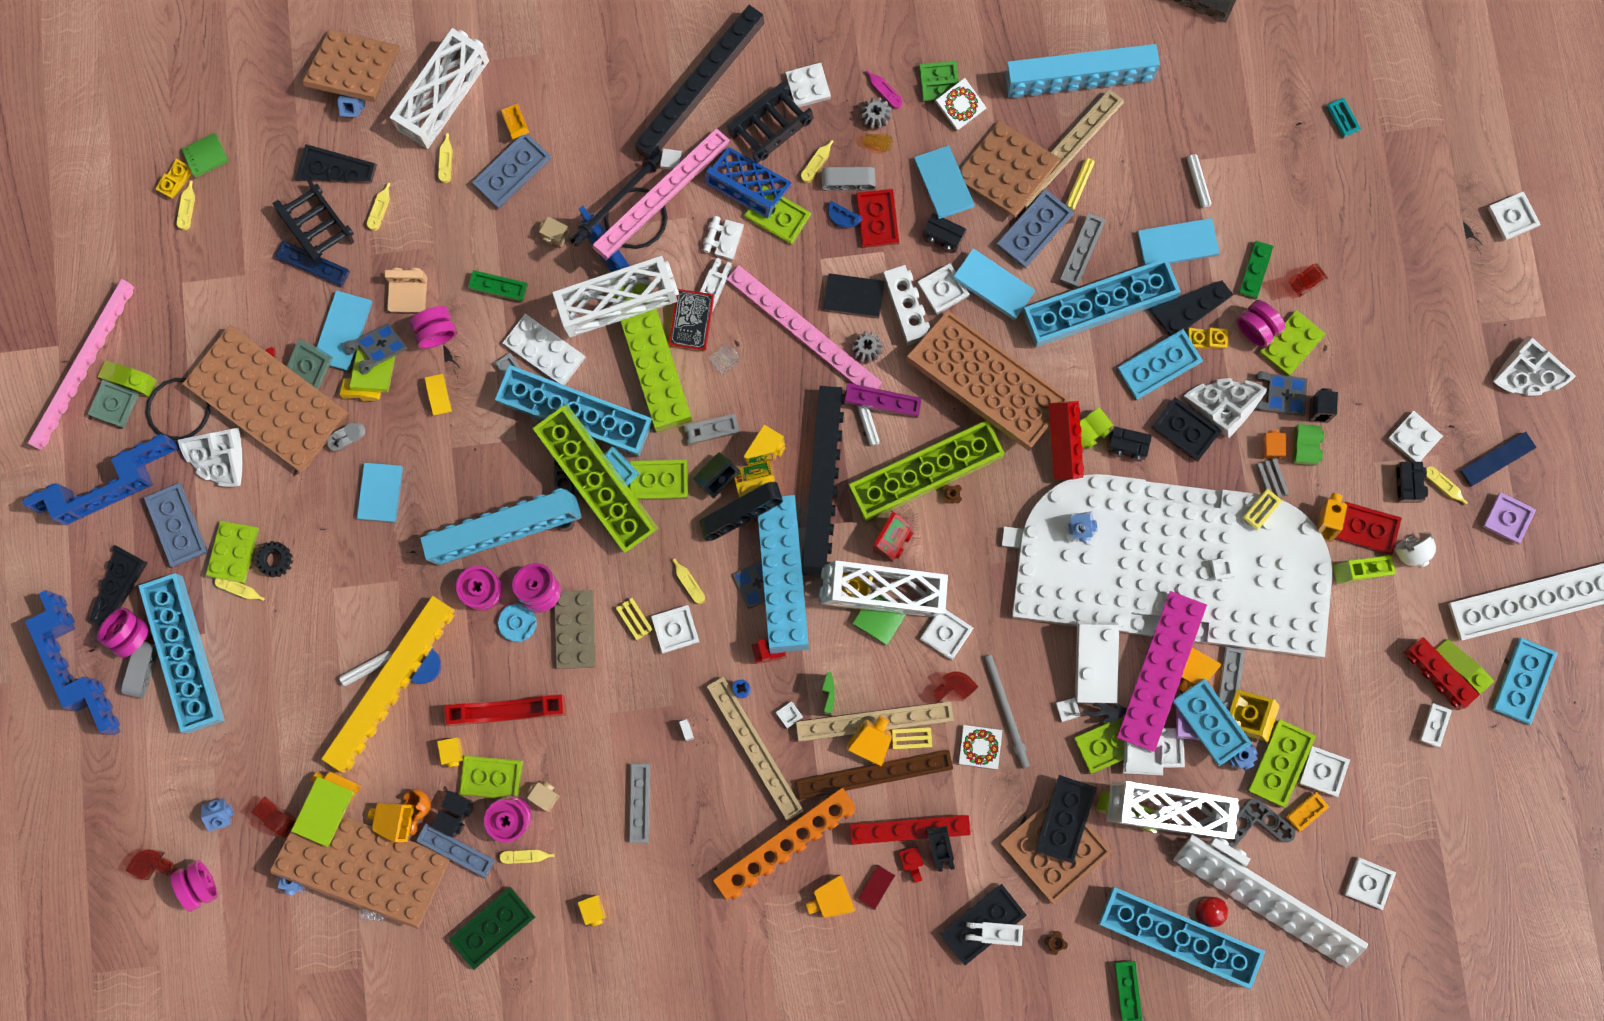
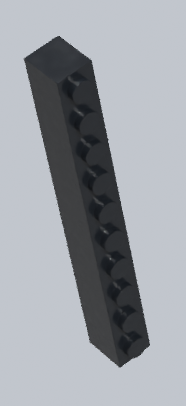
[634,4,764,159]
[802,386,845,578]

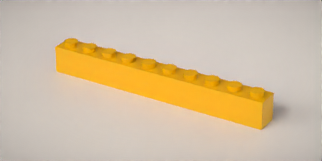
[322,596,455,773]

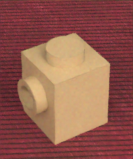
[539,216,570,248]
[527,781,560,812]

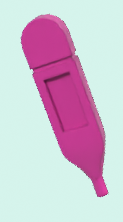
[866,70,902,109]

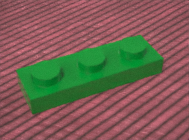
[1238,241,1274,300]
[468,270,528,302]
[1115,961,1143,1021]

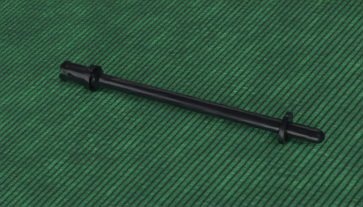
[569,153,662,247]

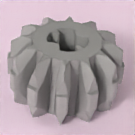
[861,97,891,130]
[851,331,884,363]

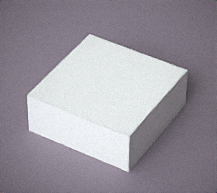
[660,148,682,170]
[1002,527,1023,549]
[1211,557,1235,580]
[1056,698,1081,722]
[776,701,803,729]
[679,719,694,741]

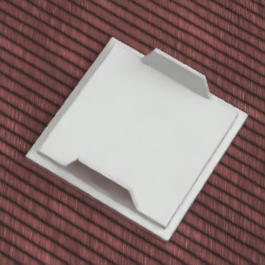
[1123,736,1164,775]

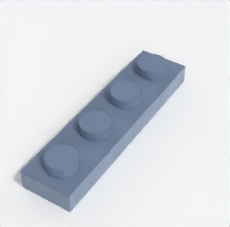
[416,823,495,878]

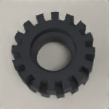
[255,541,293,577]

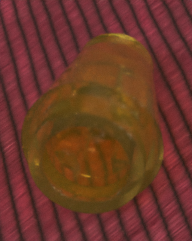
[864,134,893,152]

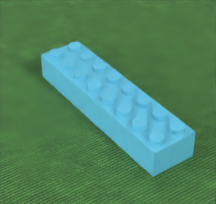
[1005,44,1160,98]
[1022,258,1181,348]
[495,365,653,457]
[421,489,582,566]
[758,495,809,654]
[139,573,225,734]
[1097,887,1266,989]

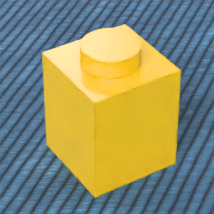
[437,737,464,768]
[578,895,606,927]

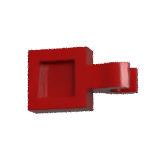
[899,846,924,883]

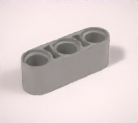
[821,167,876,191]
[121,641,158,699]

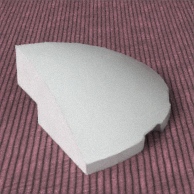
[1493,336,1576,396]
[1184,378,1267,439]
[178,428,242,487]

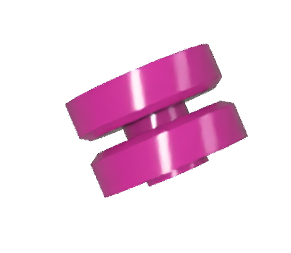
[1236,300,1286,348]
[409,306,457,349]
[512,563,561,613]
[456,566,503,611]
[97,608,149,658]
[484,795,532,843]
[170,860,218,912]

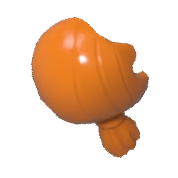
[403,789,431,835]

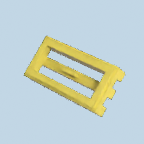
[1242,489,1282,531]
[616,598,653,641]
[892,727,932,750]

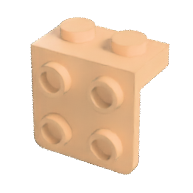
[385,268,427,313]

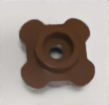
[943,485,962,504]
[1044,931,1068,955]

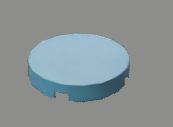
[498,604,537,642]

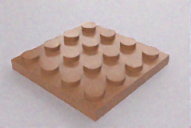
[303,29,400,102]
[960,121,1060,218]
[1000,799,1112,905]

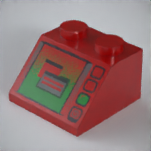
[873,512,914,562]

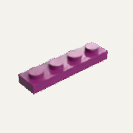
[844,383,921,418]

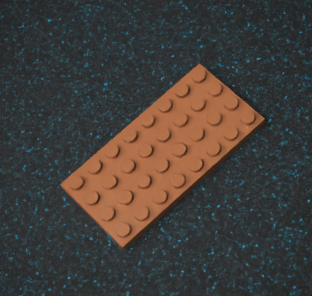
[905,311,1070,451]
[183,325,349,473]
[270,816,451,929]

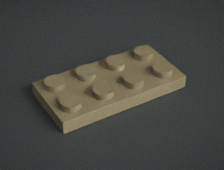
[555,590,596,669]

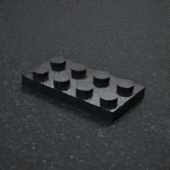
[1035,775,1097,864]
[940,884,1027,965]

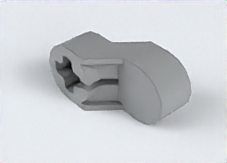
[327,422,365,451]

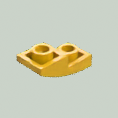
[156,159,192,198]
[1186,328,1228,349]
[425,373,452,416]
[339,378,381,401]

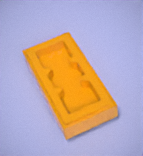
[500,103,530,139]
[1285,792,1329,833]

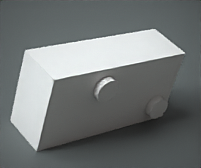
[1075,621,1119,703]

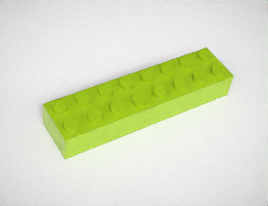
[613,278,693,433]
[533,404,658,553]
[849,420,1005,523]

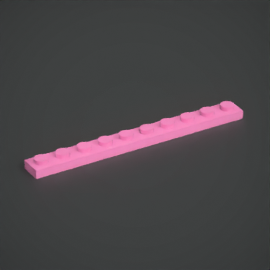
[592,128,730,260]
[727,266,883,389]
[28,279,134,450]

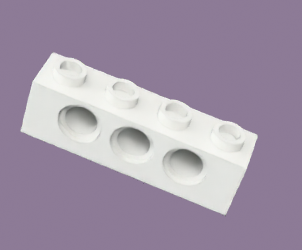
[884,265,931,346]

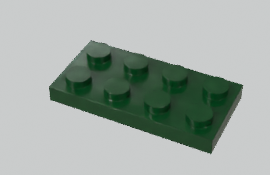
[449,887,536,970]

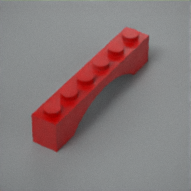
[445,694,566,726]
[850,815,971,845]

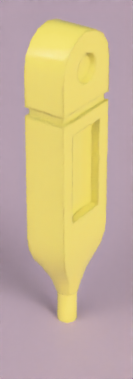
[438,134,453,184]
[801,140,834,183]
[177,181,195,230]
[367,183,390,231]
[1426,466,1468,505]
[672,559,705,604]
[215,579,265,601]
[500,850,555,864]

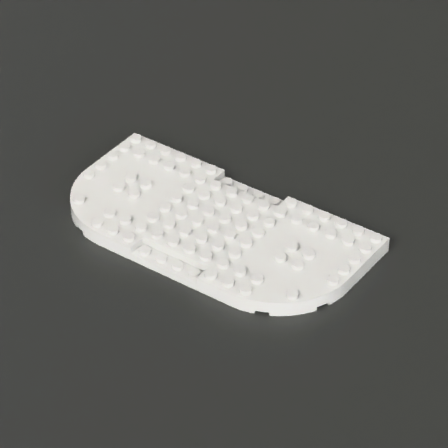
[1012,474,1332,659]

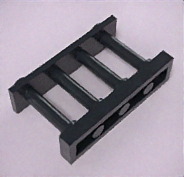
[727,81,814,164]
[272,180,354,266]

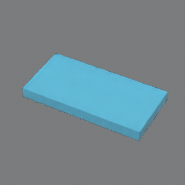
[914,146,974,219]
[1137,218,1220,265]
[952,248,1036,321]
[317,290,373,372]
[1117,329,1203,401]
[1492,637,1557,725]
[1173,678,1252,766]

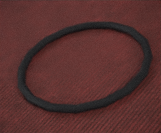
[604,187,668,249]
[146,378,211,440]

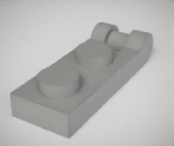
[684,414,740,446]

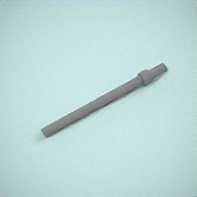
[985,655,1030,769]

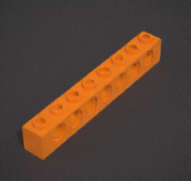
[713,787,856,900]

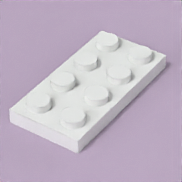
[503,314,586,385]

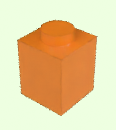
[1262,430,1286,460]

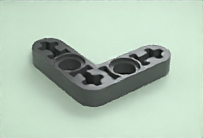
[1224,799,1295,847]

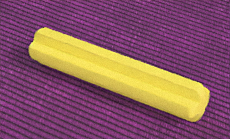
[1066,158,1095,210]

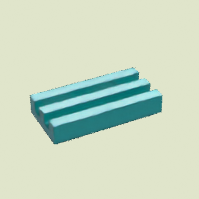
[1326,97,1361,139]

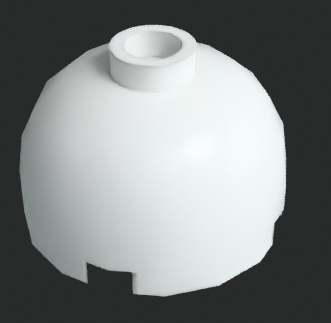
[1394,532,1436,568]

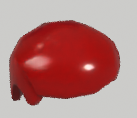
[1196,897,1228,927]

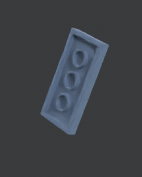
[472,134,552,209]
[997,189,1074,269]
[144,483,209,568]

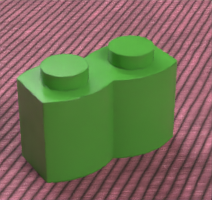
[1292,424,1324,466]

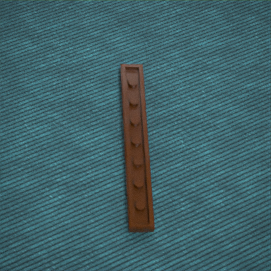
[796,750,953,800]

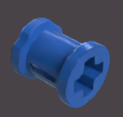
[733,679,751,698]

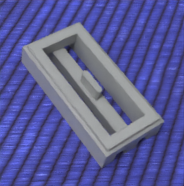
[1257,458,1289,498]

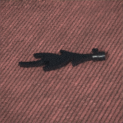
[1081,703,1127,723]

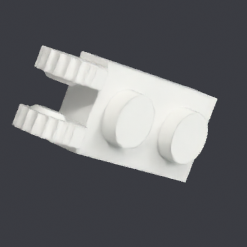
[700,258,732,310]
[965,922,1023,946]

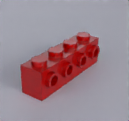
[1048,401,1084,480]
[1403,637,1479,710]

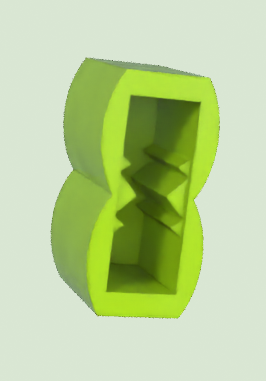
[1080,407,1113,450]

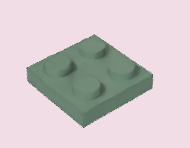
[287,339,333,390]
[88,380,139,429]

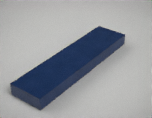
[275,241,350,287]
[1460,432,1537,487]

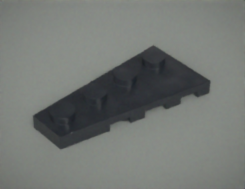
[295,144,377,182]
[1149,280,1234,336]
[89,545,147,626]

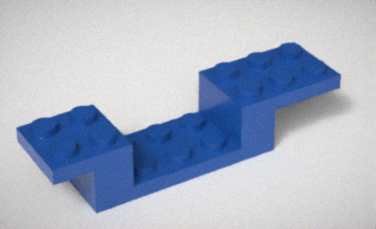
[23,434,179,525]
[25,590,121,735]

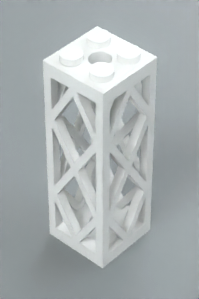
[390,28,489,149]
[553,256,679,337]
[819,561,948,617]
[1107,781,1239,839]

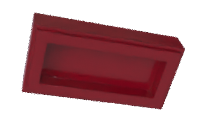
[858,865,895,910]

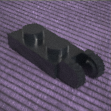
[927,826,955,872]

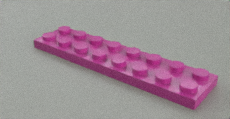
[1117,591,1207,752]

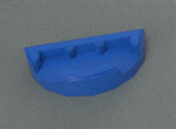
[828,201,863,228]
[411,649,441,684]

